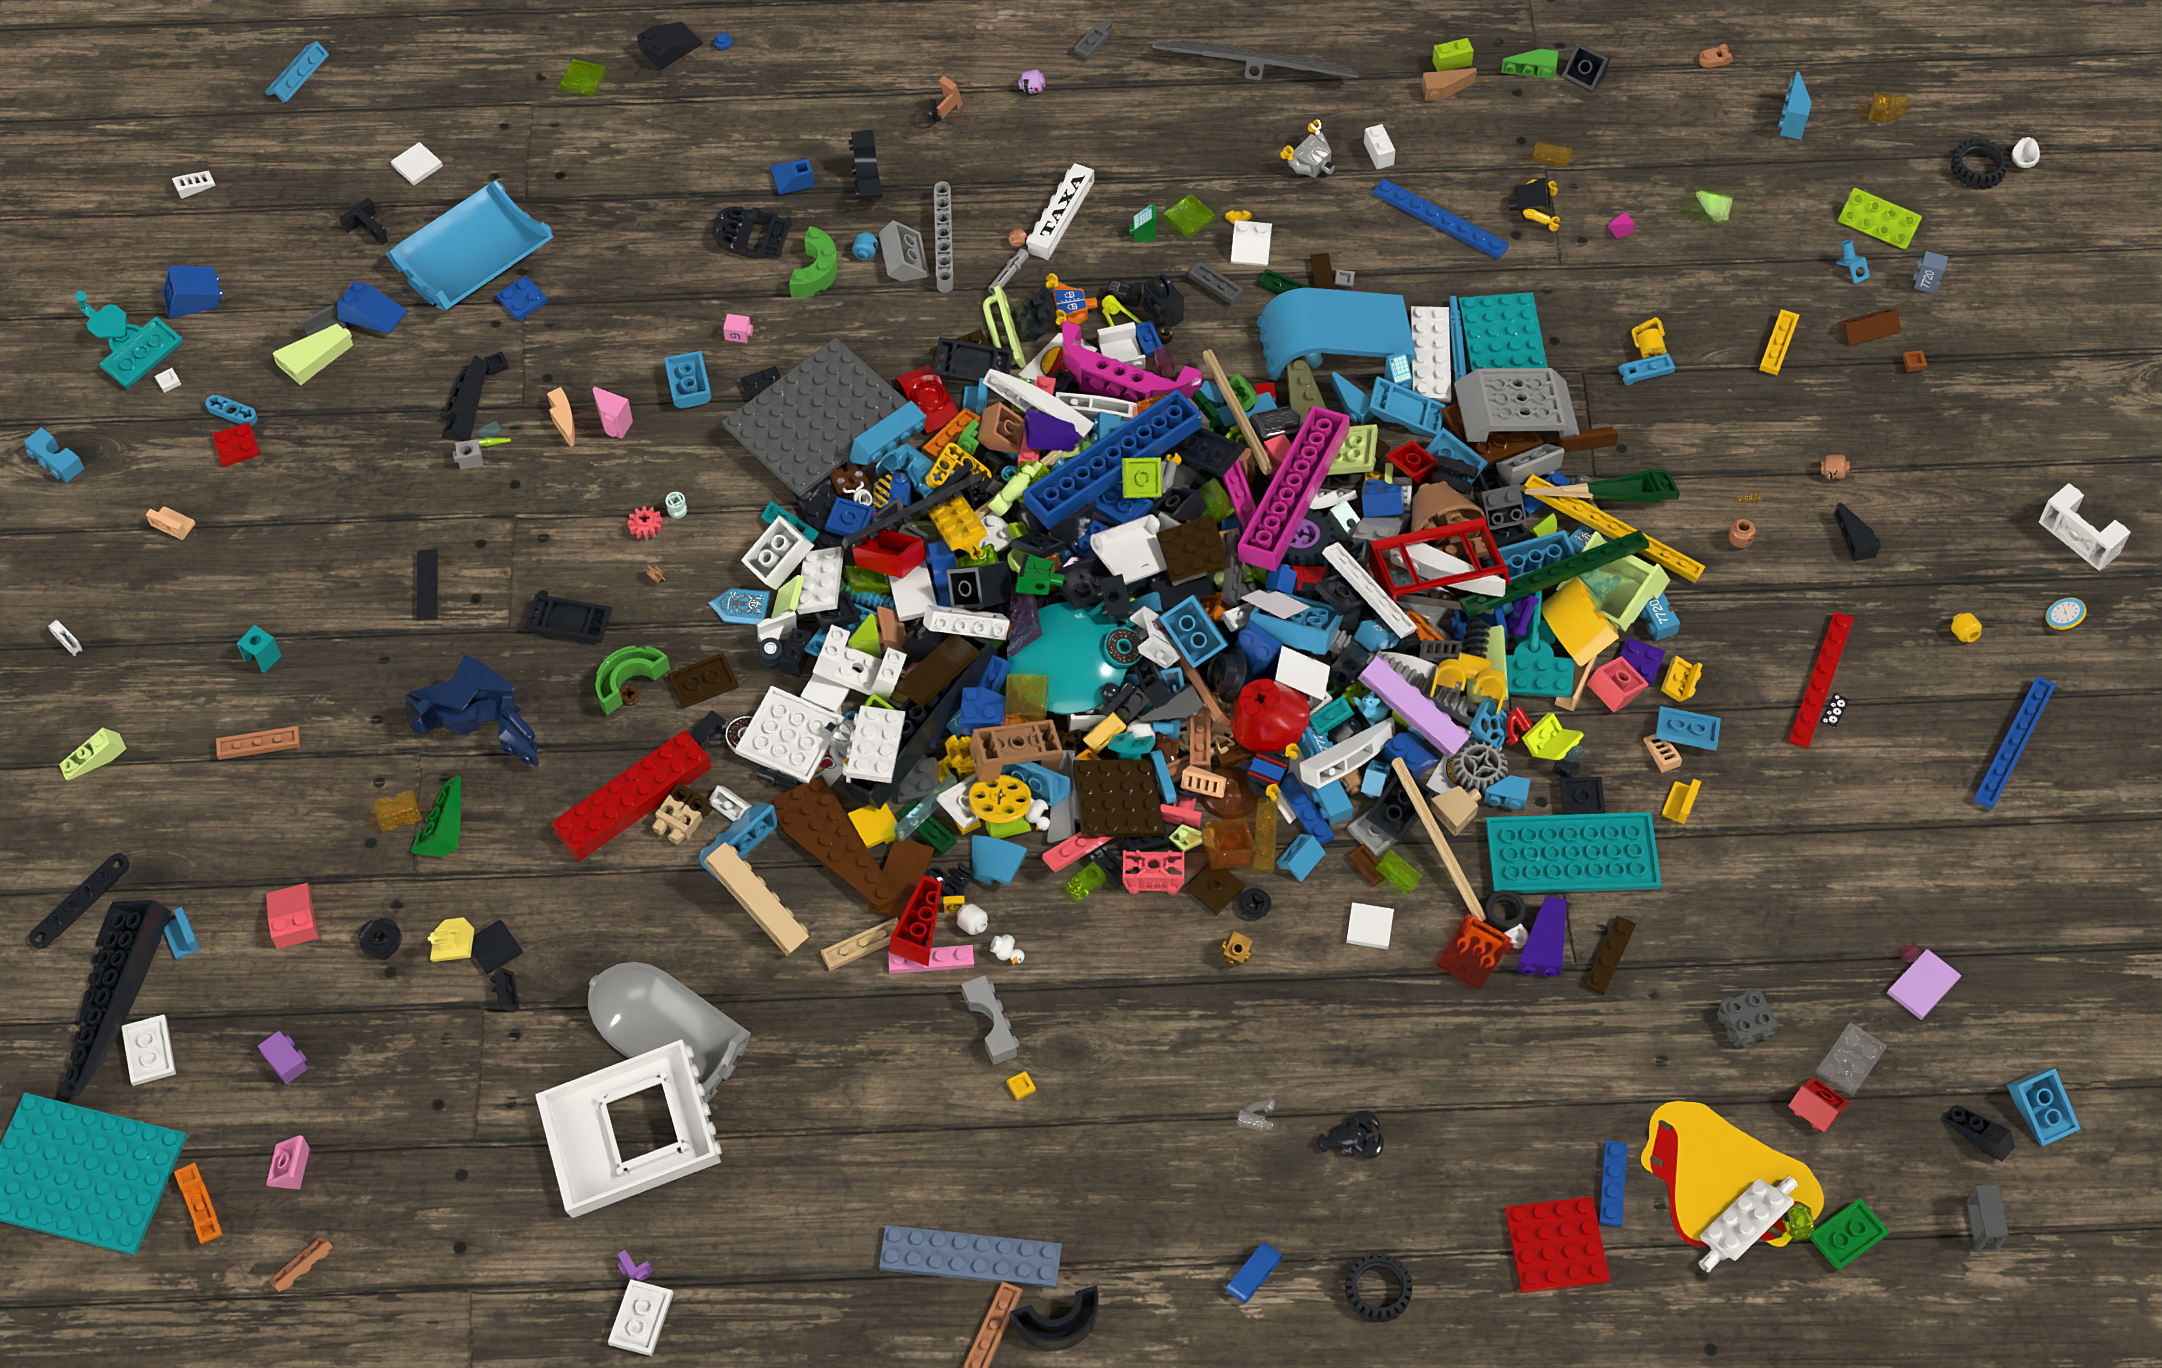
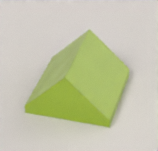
[848,613,882,659]

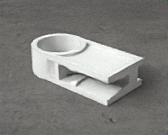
[48,620,83,656]

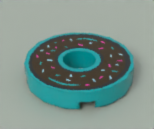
[1103,627,1143,667]

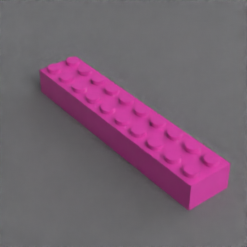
[1238,406,1349,571]

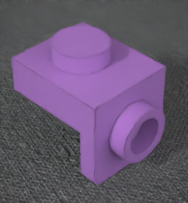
[617,1250,652,1282]

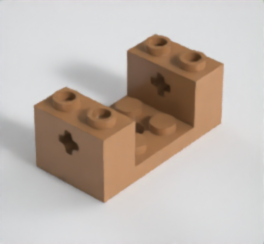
[969,719,1063,782]

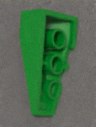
[411,775,461,857]

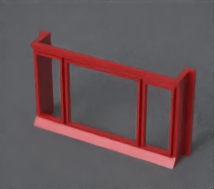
[1368,517,1511,604]

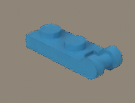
[1618,353,1675,386]

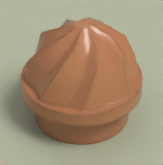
[1008,228,1027,248]

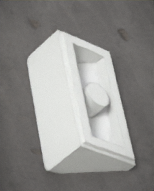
[709,785,751,821]

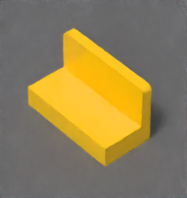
[1662,779,1701,825]

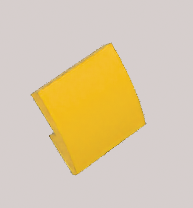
[848,803,904,849]

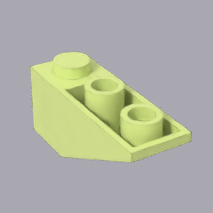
[59,728,126,780]

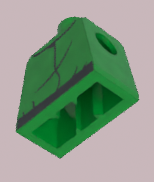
[1016,553,1065,595]

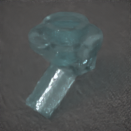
[1567,744,1585,762]

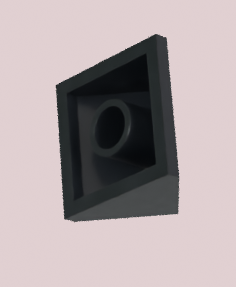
[1562,43,1610,91]

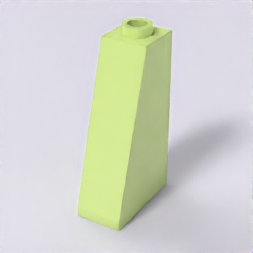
[273,324,353,385]

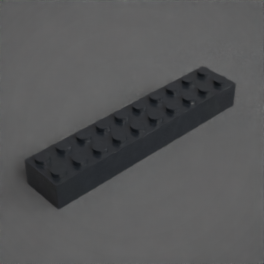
[841,634,1000,810]

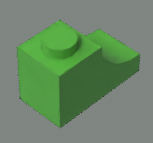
[1228,373,1259,412]

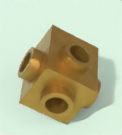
[1220,931,1253,966]

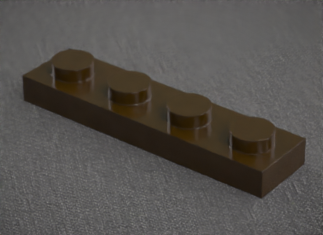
[1584,916,1636,996]

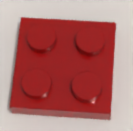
[212,422,261,467]

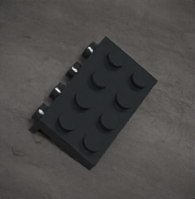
[1054,555,1146,610]

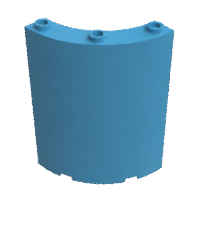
[385,180,553,310]

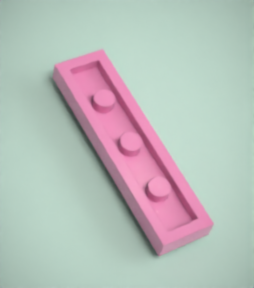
[888,945,974,974]

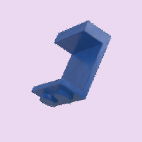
[1450,605,1509,652]

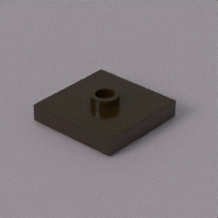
[1186,860,1245,915]

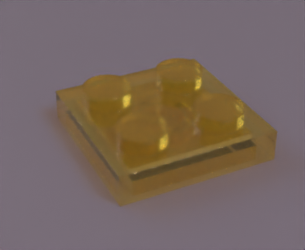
[1005,674,1049,717]

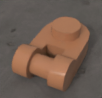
[1699,44,1733,68]

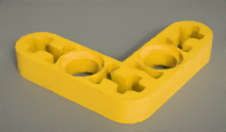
[925,443,992,489]

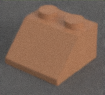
[977,402,1025,454]

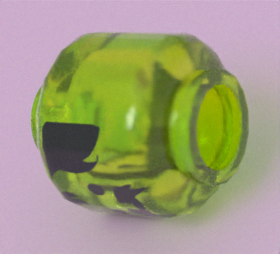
[1783,1204,1814,1240]

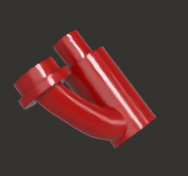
[1506,706,1534,746]

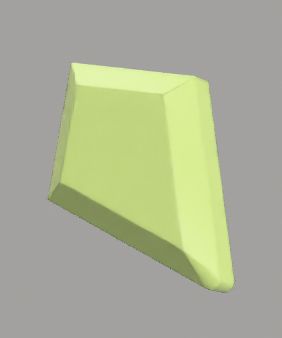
[1169,824,1210,852]

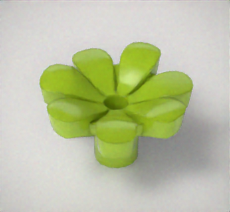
[1342,683,1357,707]

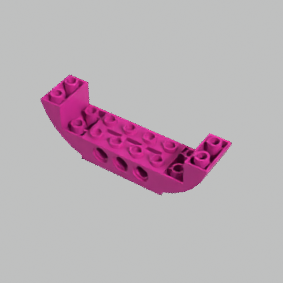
[1062,321,1202,407]

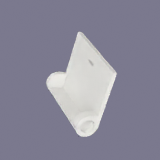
[1090,514,1167,585]

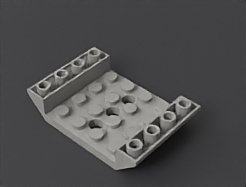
[1454,368,1580,442]

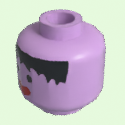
[1018,69,1045,95]

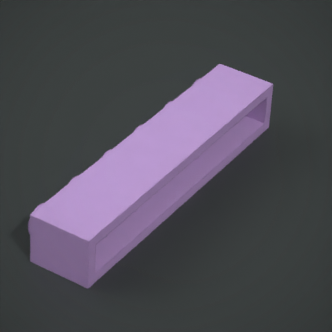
[1357,656,1469,759]

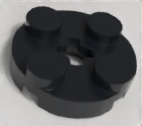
[358,918,402,960]

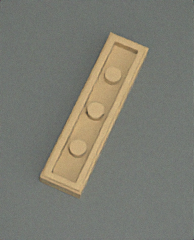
[821,917,899,971]

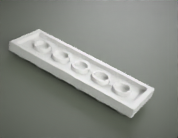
[1411,306,1451,403]

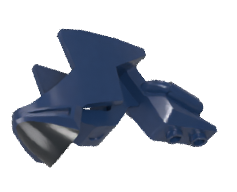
[405,655,539,767]

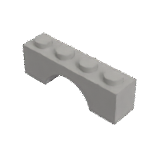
[961,975,1019,1065]

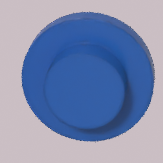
[714,33,732,50]

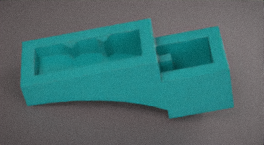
[761,501,819,543]

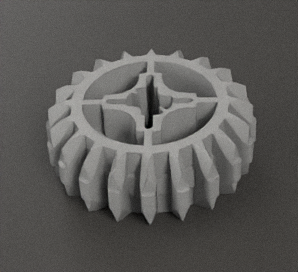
[1452,741,1508,794]

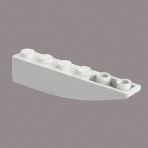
[1056,392,1149,421]
[1300,717,1396,789]

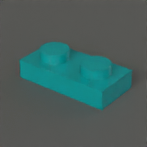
[1310,696,1354,736]

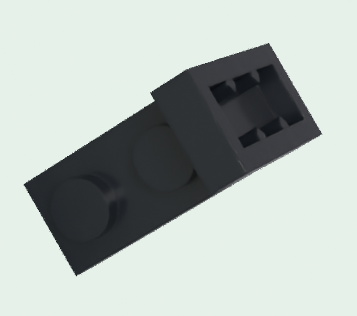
[340,198,388,245]

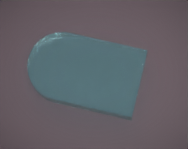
[479,421,502,439]

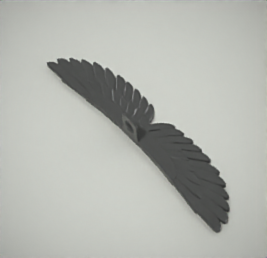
[1152,40,1359,80]

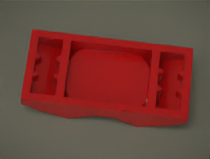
[895,364,959,436]

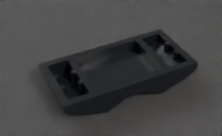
[933,337,1013,384]
[524,594,612,643]

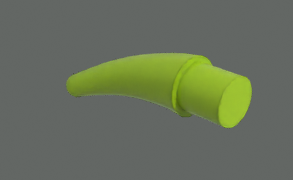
[478,438,511,447]

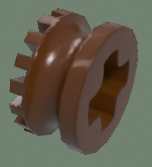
[620,686,639,706]

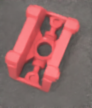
[1123,850,1184,895]

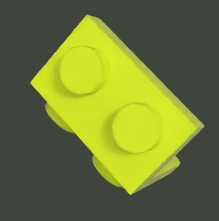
[1522,713,1584,760]

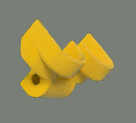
[1430,652,1507,714]

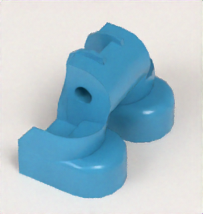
[876,443,939,499]

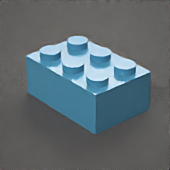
[1159,595,1228,668]

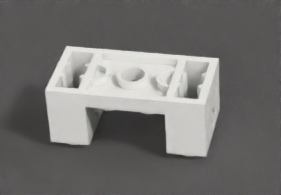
[2039,483,2131,571]
[812,625,907,702]

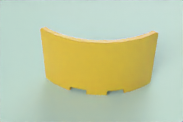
[1541,576,1619,666]

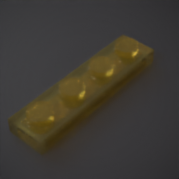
[1253,796,1278,873]

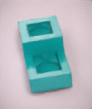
[1107,731,1156,754]

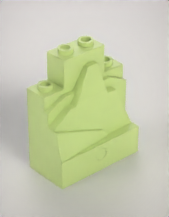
[1556,531,1670,632]

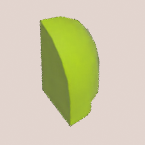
[1526,513,1557,539]

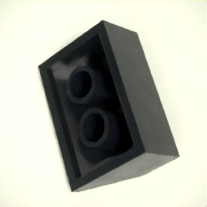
[1142,573,1216,609]

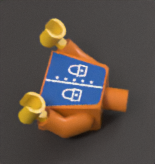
[1046,273,1097,329]

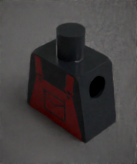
[1291,566,1329,602]

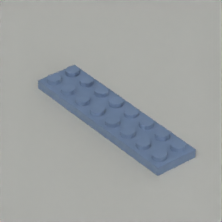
[879,1225,1062,1289]

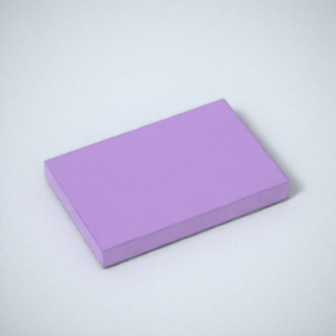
[1887,949,1962,1020]

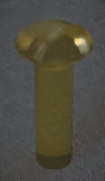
[1738,491,1762,502]

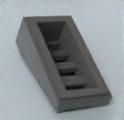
[1419,640,1463,663]

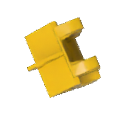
[943,735,976,781]

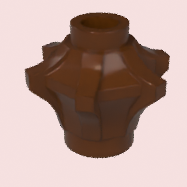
[1150,734,1181,764]

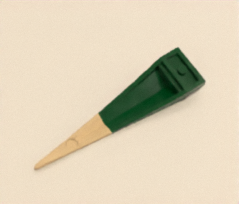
[1525,469,1680,502]

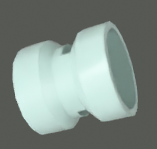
[666,492,687,519]

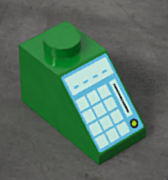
[1129,204,1156,242]

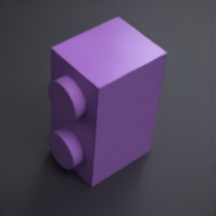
[258,1031,307,1084]

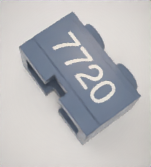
[1913,251,1948,294]

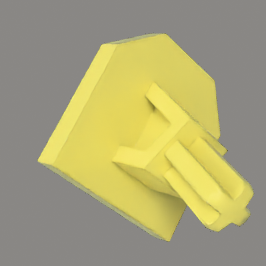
[428,918,474,962]

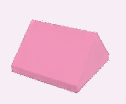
[266,1135,310,1189]

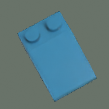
[2006,1067,2081,1146]

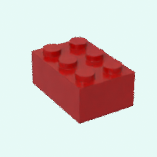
[853,531,926,579]

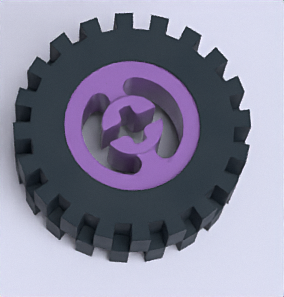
[1280,508,1336,569]

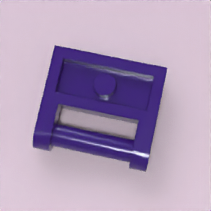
[1506,595,1540,637]

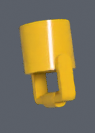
[1632,318,1667,359]

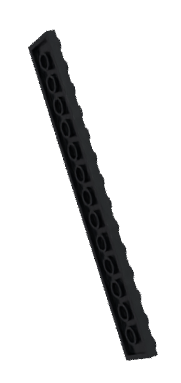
[740,366,873,584]

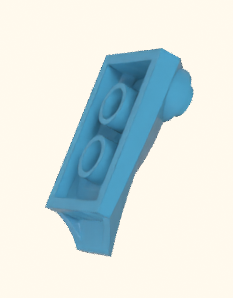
[664,351,712,408]
[1001,762,1071,807]

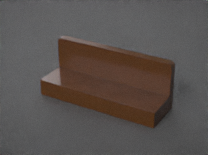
[1838,308,1901,345]
[1555,426,1619,452]

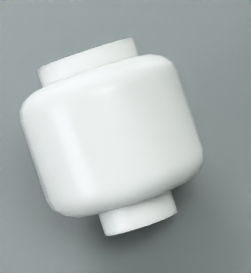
[956,904,988,935]

